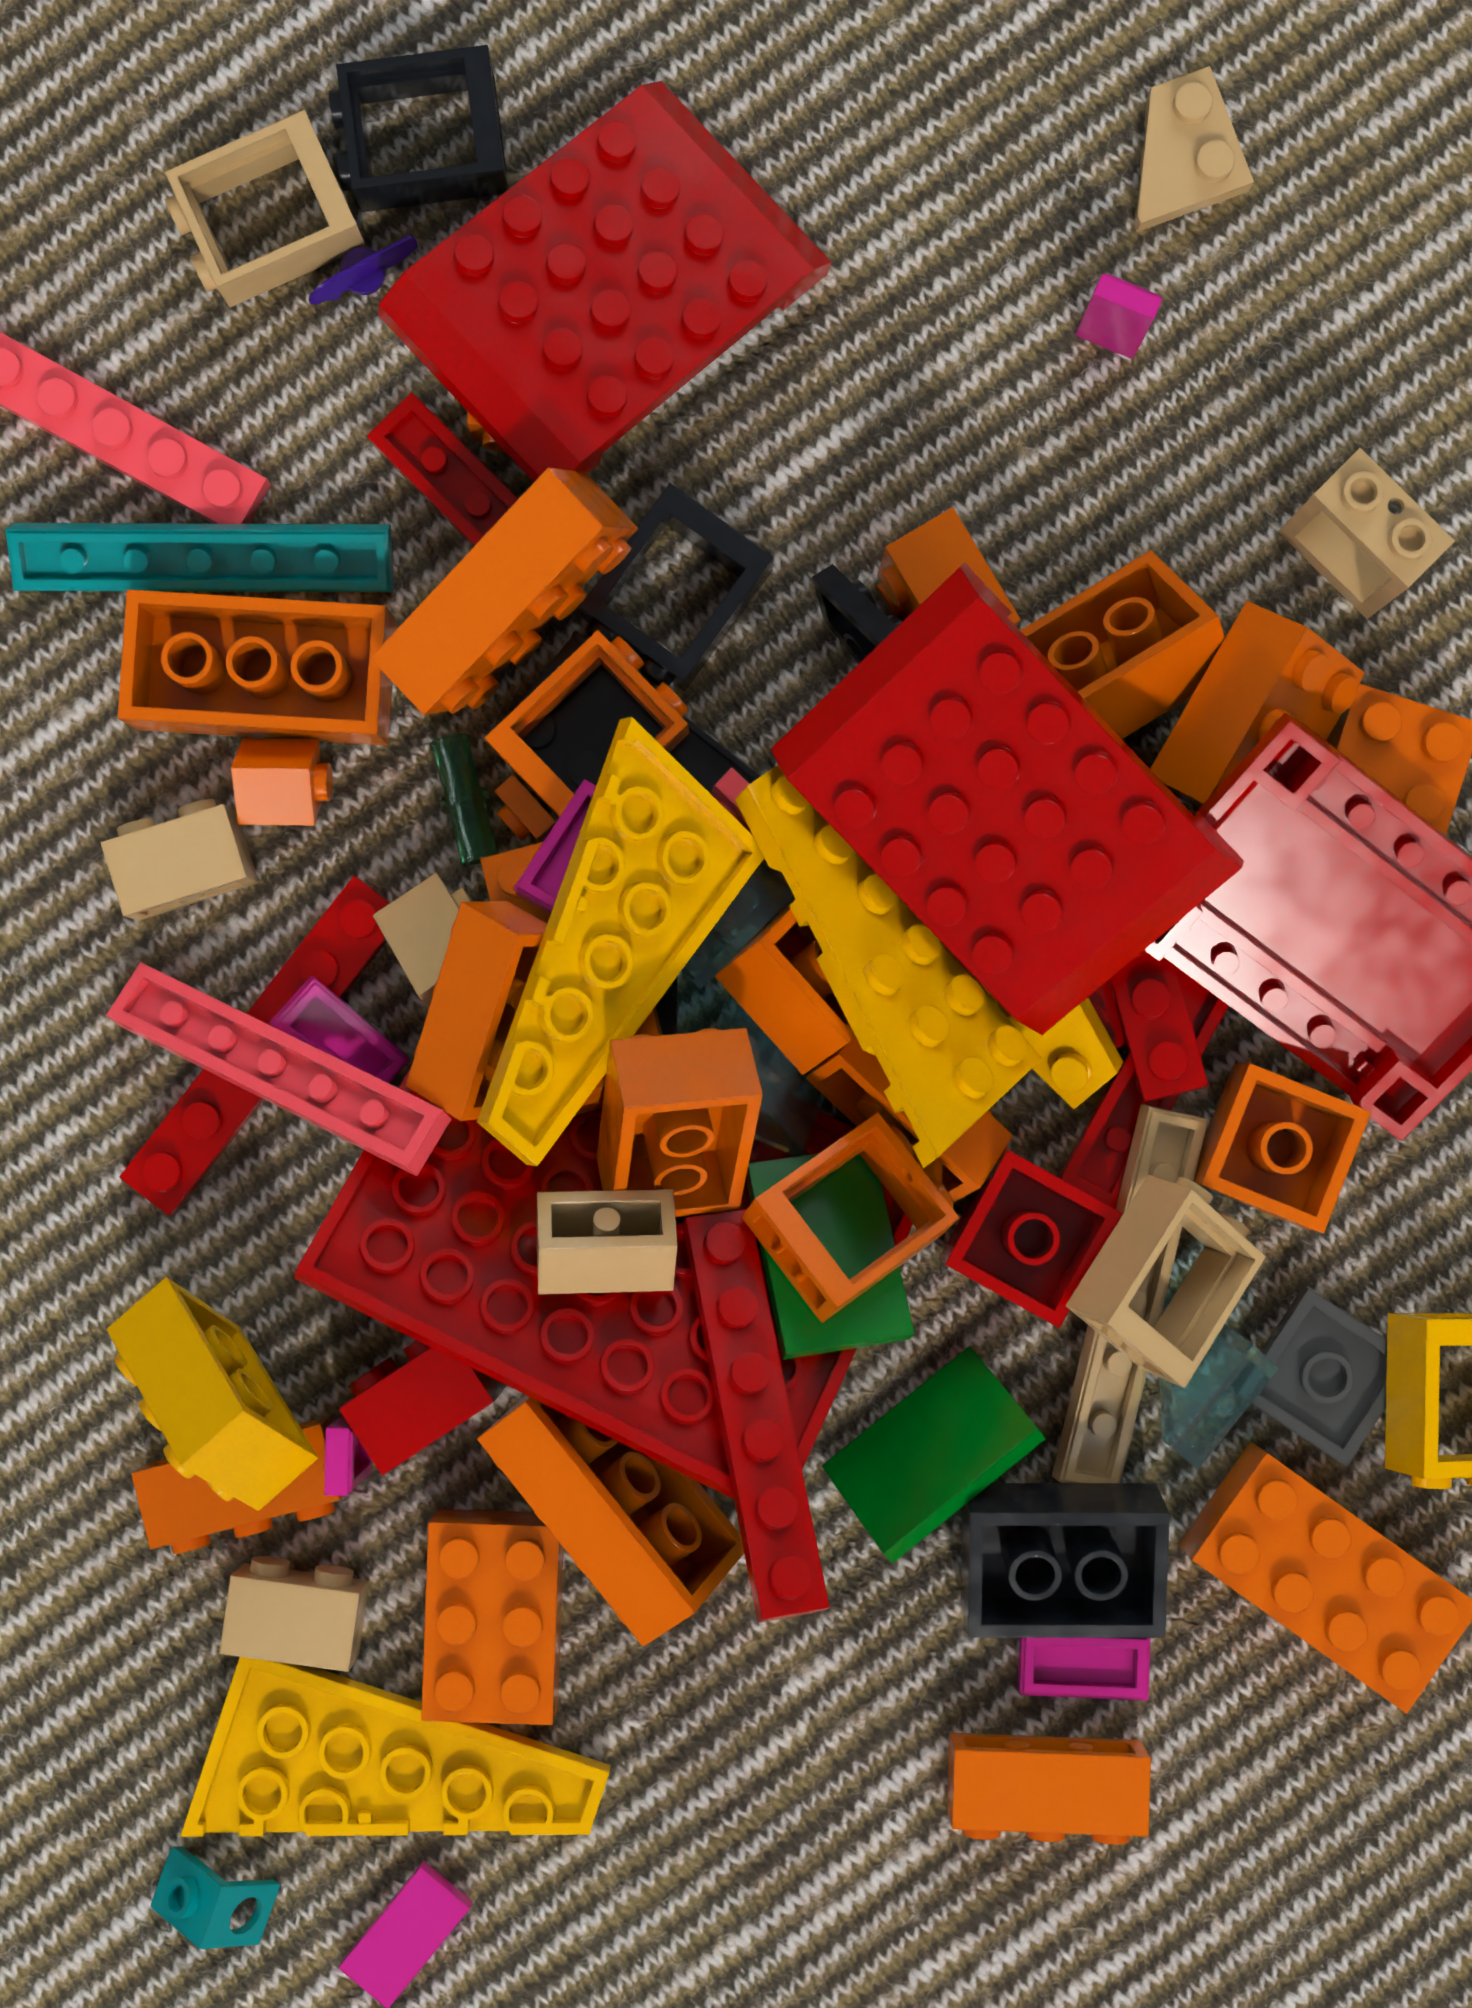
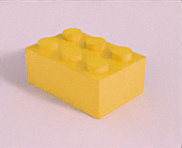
[106,1277,318,1511]

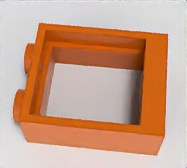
[485,630,690,817]
[742,1112,960,1323]

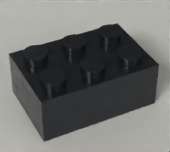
[960,1483,1170,1638]

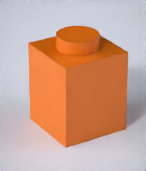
[231,738,333,826]

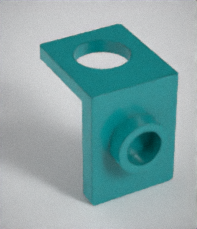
[151,1846,280,1949]

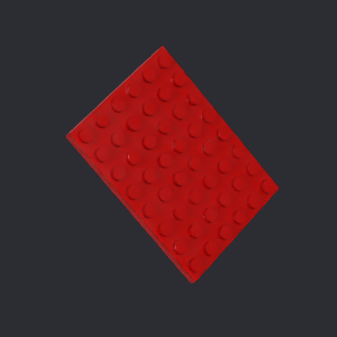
[295,1065,913,1499]

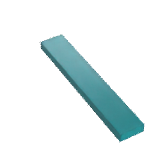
[5,523,394,592]

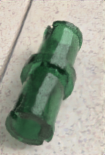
[429,733,500,867]

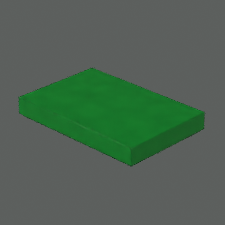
[746,1153,915,1360]
[821,1346,1046,1564]

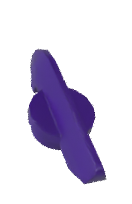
[308,234,418,305]

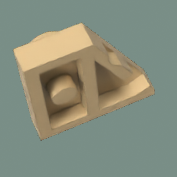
[1133,66,1254,232]

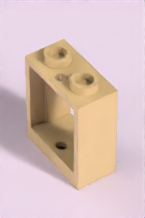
[164,110,366,308]
[1278,448,1455,619]
[1065,1174,1266,1388]

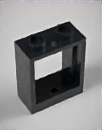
[329,45,509,212]
[579,483,774,692]

